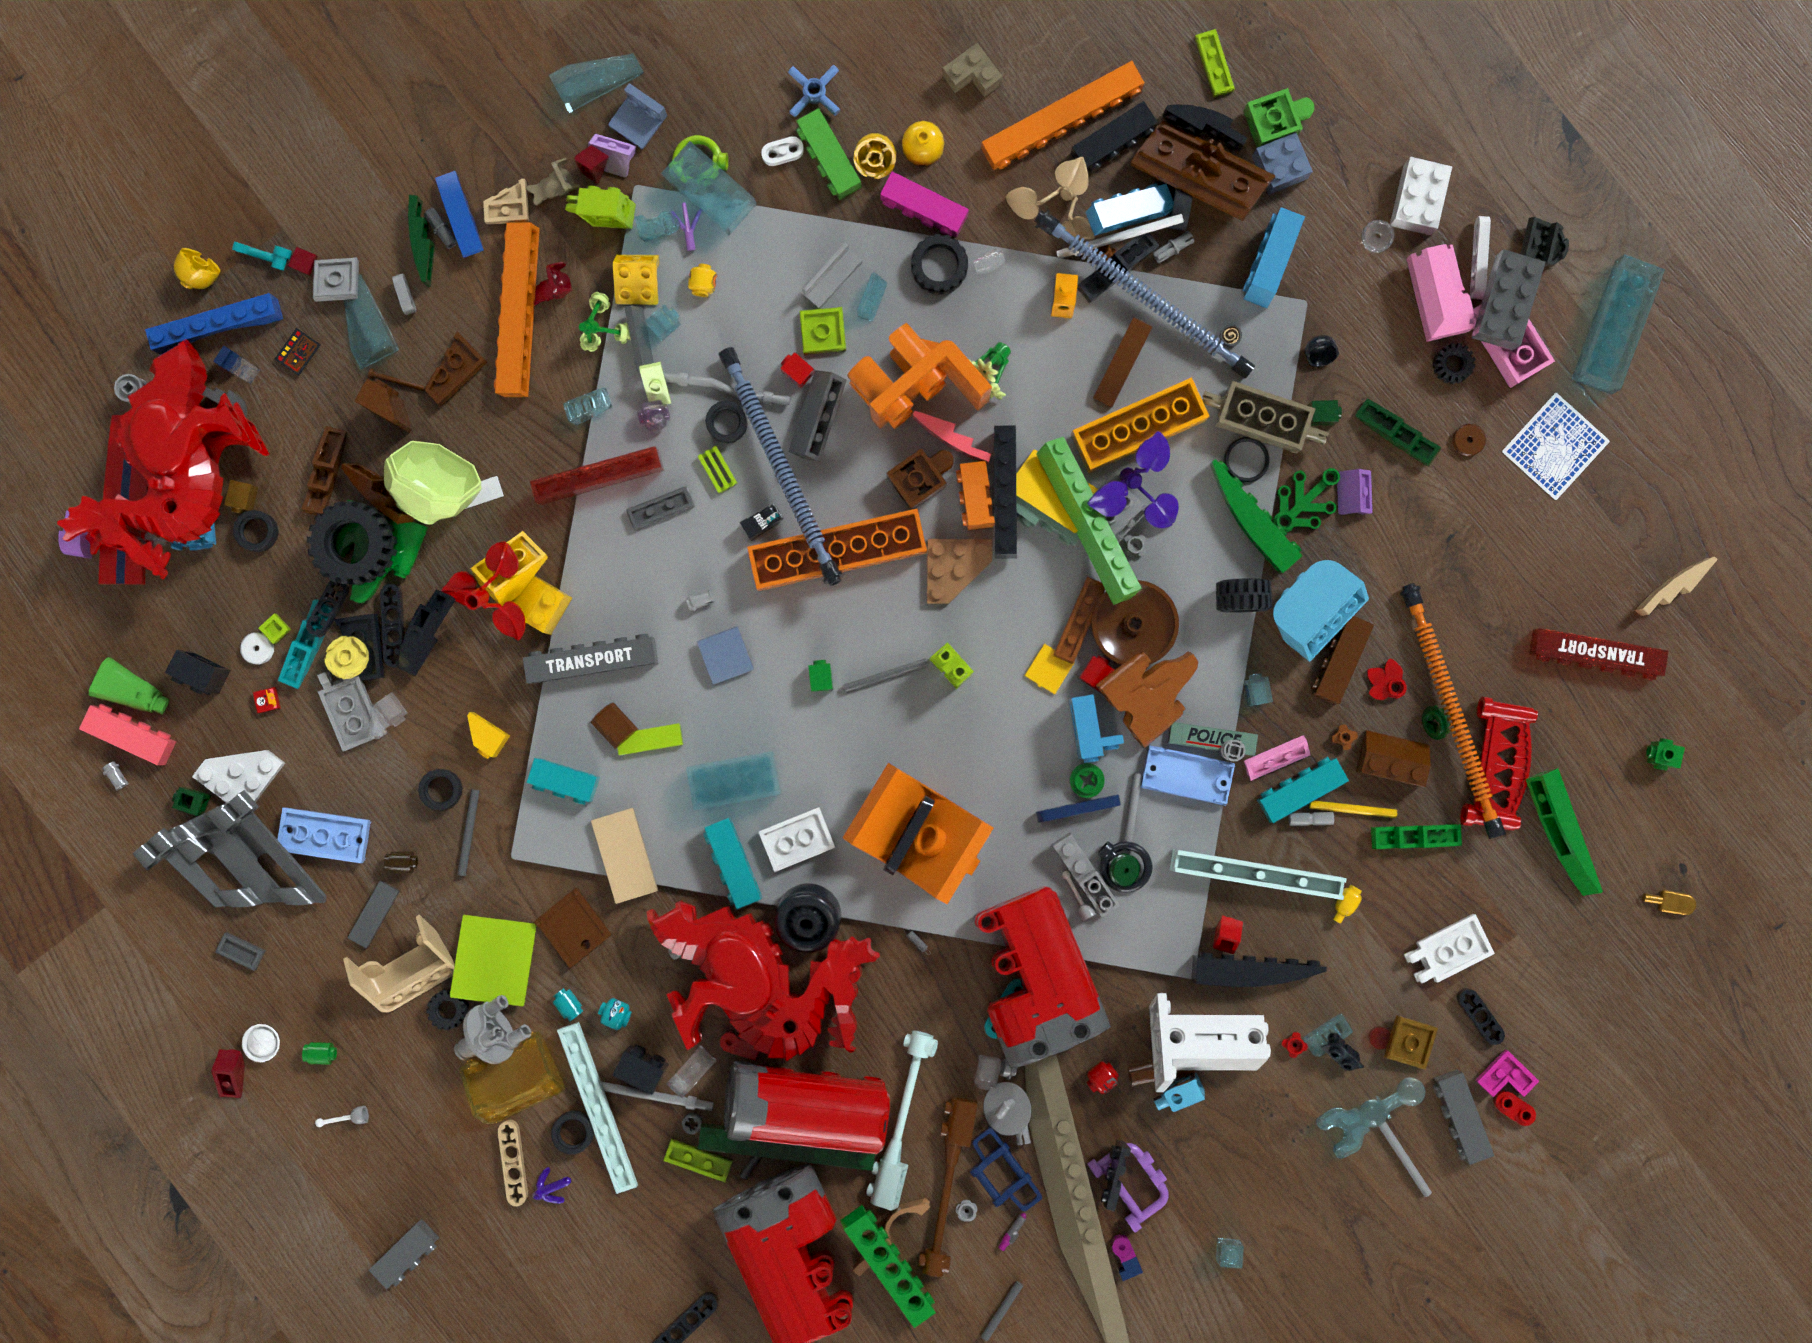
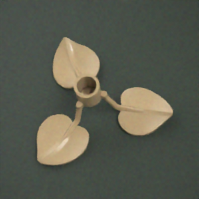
[1006,157,1095,243]

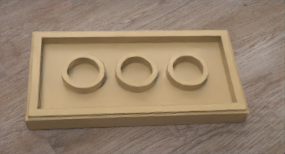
[591,808,658,904]

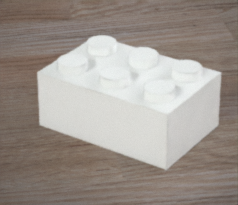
[1390,157,1452,235]

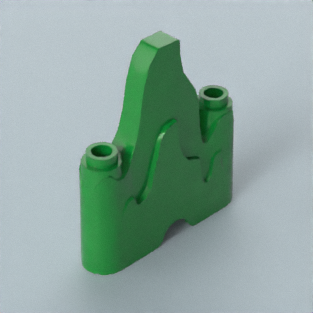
[336,499,428,604]

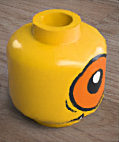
[688,263,717,297]

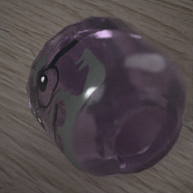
[637,400,670,430]

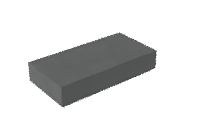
[215,932,266,971]

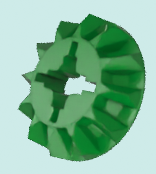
[1070,763,1105,798]

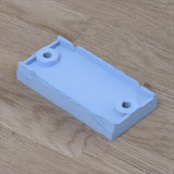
[1141,745,1235,806]
[277,807,371,863]

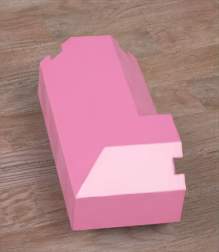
[1406,244,1474,342]

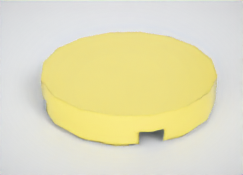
[325,636,369,679]

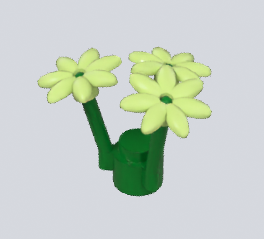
[970,342,1011,400]

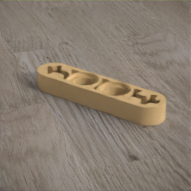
[498,1119,528,1206]

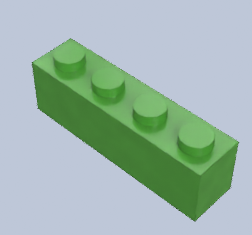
[795,108,862,200]

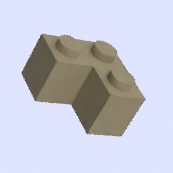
[942,43,1003,98]

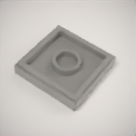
[313,257,359,302]

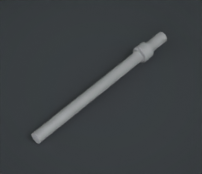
[601,1081,714,1111]

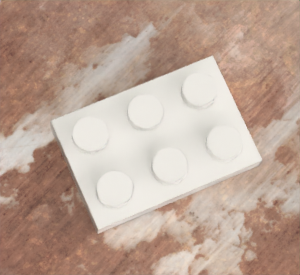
[759,807,835,872]

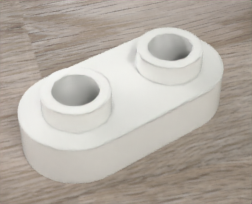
[762,137,804,166]

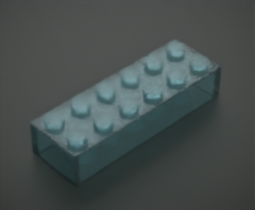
[1571,254,1665,395]

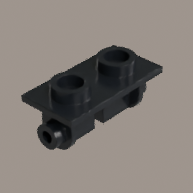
[1321,1033,1364,1071]

